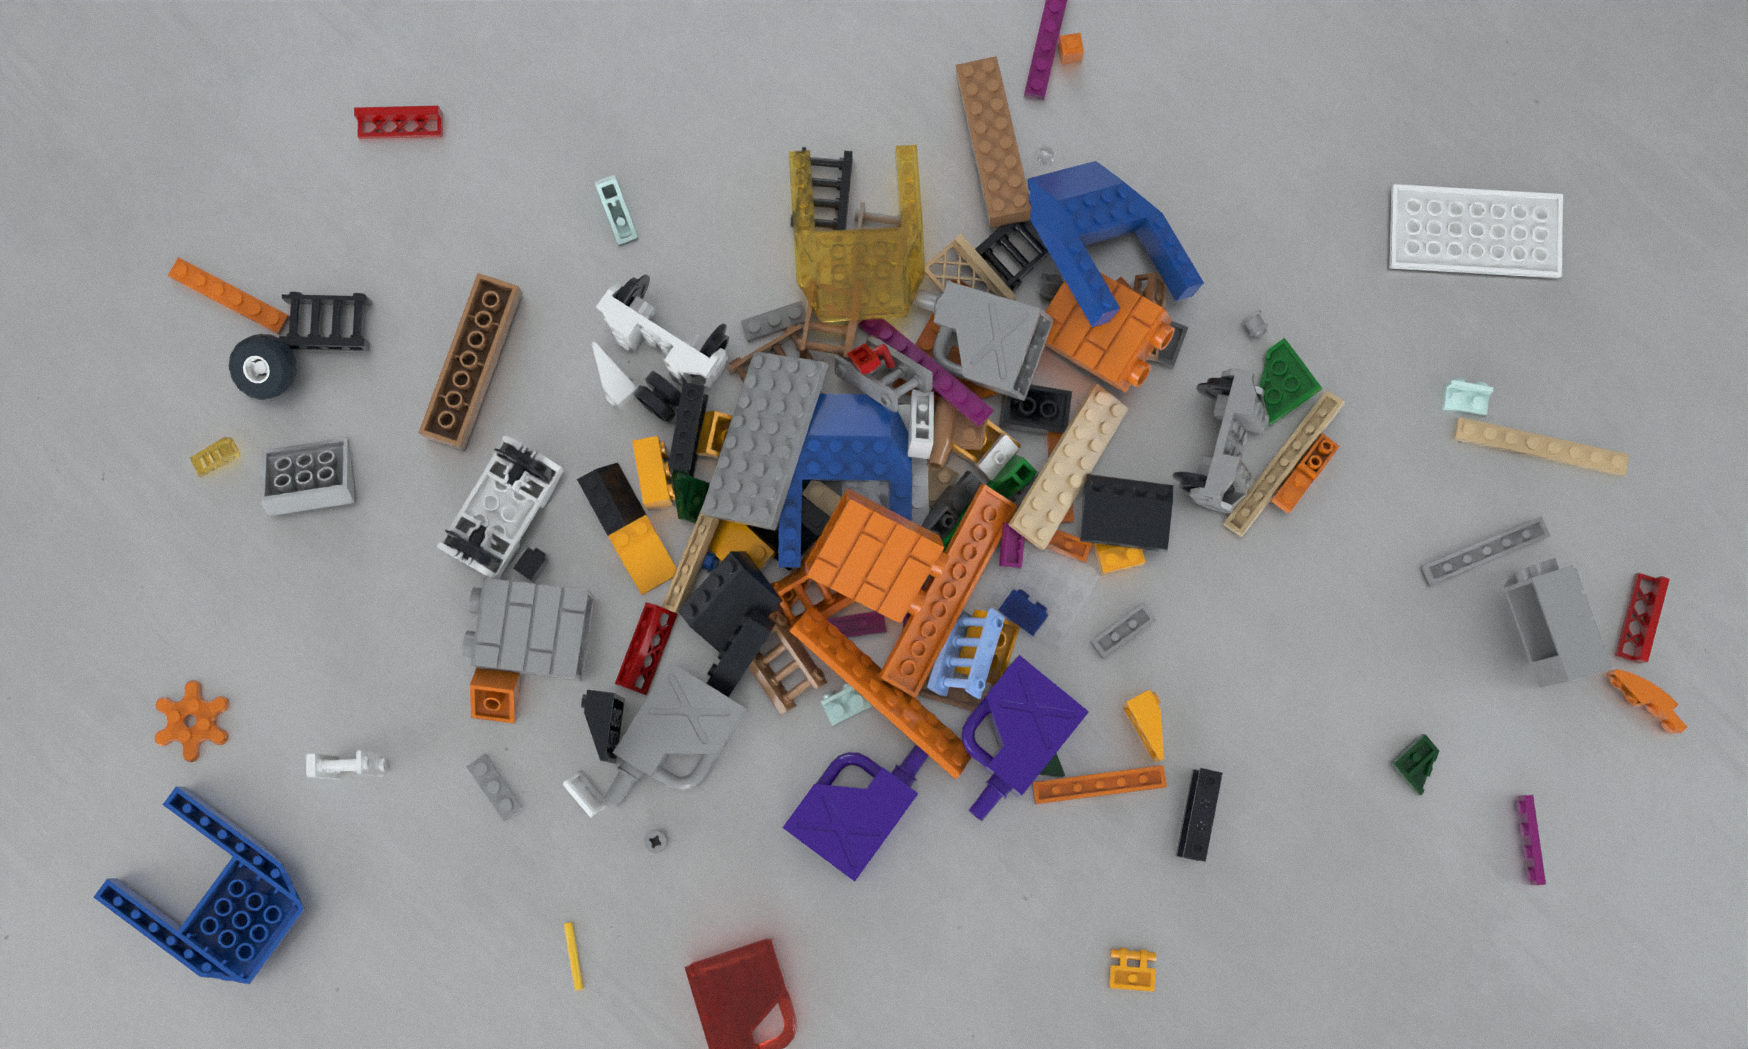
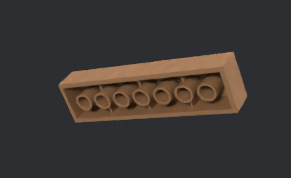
[955,56,1032,228]
[419,273,522,451]

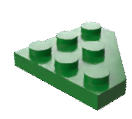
[1260,338,1322,426]

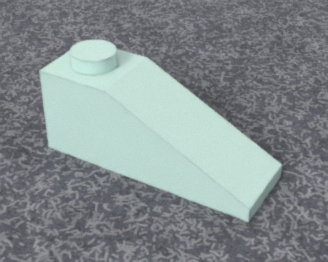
[595,174,638,245]

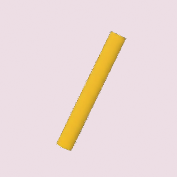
[564,922,584,991]

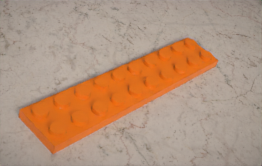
[878,484,1018,698]
[790,606,972,779]

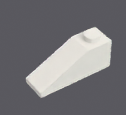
[592,342,637,409]
[907,389,934,459]

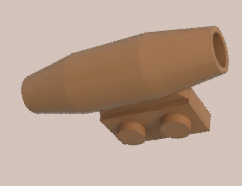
[927,395,988,469]

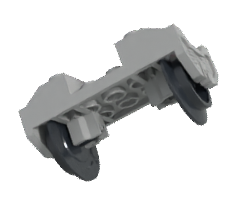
[1172,369,1269,514]

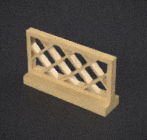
[922,234,1017,301]

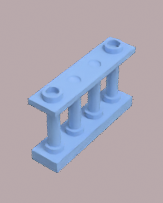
[927,608,1005,699]

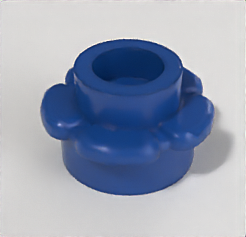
[702,552,719,573]

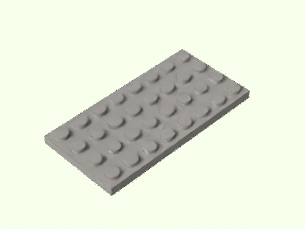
[701,351,829,530]

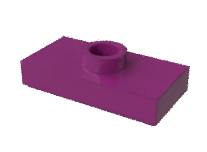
[999,522,1025,568]

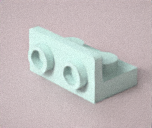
[1442,378,1494,417]
[821,683,872,726]

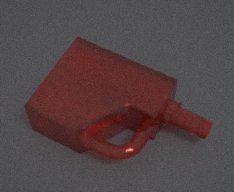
[684,937,797,1049]

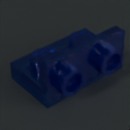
[998,588,1049,636]

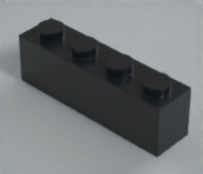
[706,609,776,698]

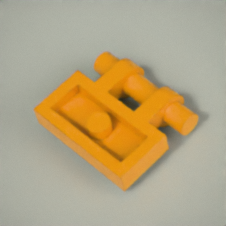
[1109,947,1156,992]

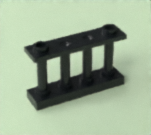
[790,147,853,239]
[975,221,1050,291]
[279,292,372,351]
[1176,768,1223,862]

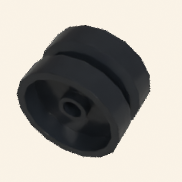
[632,371,681,424]

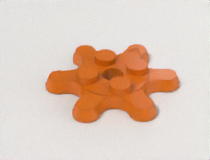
[155,680,229,762]

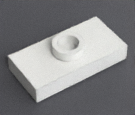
[975,434,1019,480]
[562,771,608,818]

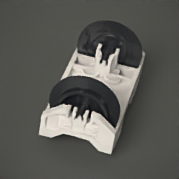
[596,274,729,390]
[437,435,564,579]

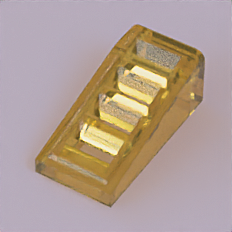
[190,437,241,477]

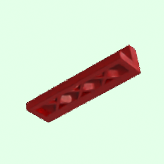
[354,105,443,139]
[1615,573,1670,664]
[615,602,677,695]

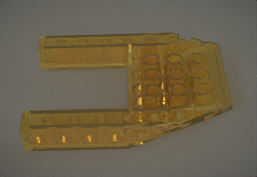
[789,145,925,322]

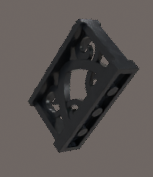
[668,383,709,477]

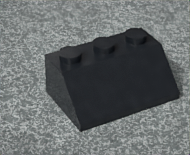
[577,462,647,536]

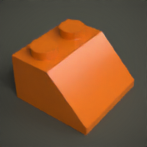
[470,668,520,723]

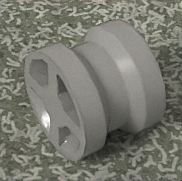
[644,831,668,853]

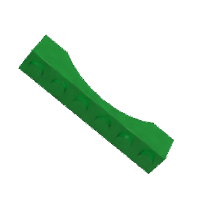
[942,454,1037,552]

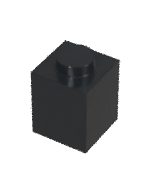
[513,547,549,583]

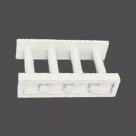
[306,751,387,779]

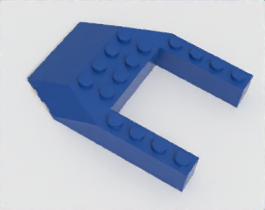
[1027,161,1204,327]
[778,393,912,568]
[93,786,305,984]

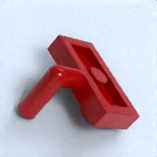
[847,343,896,375]

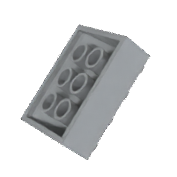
[260,437,354,516]

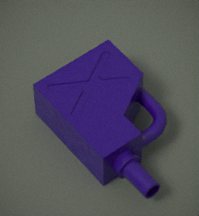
[961,655,1089,821]
[782,744,929,882]

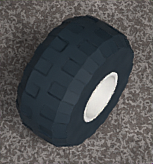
[229,334,297,400]

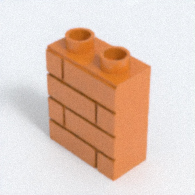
[1045,272,1175,393]
[804,488,949,623]

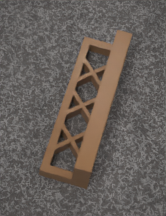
[1133,272,1167,361]

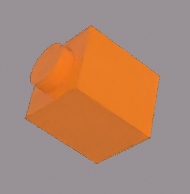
[1058,33,1084,65]

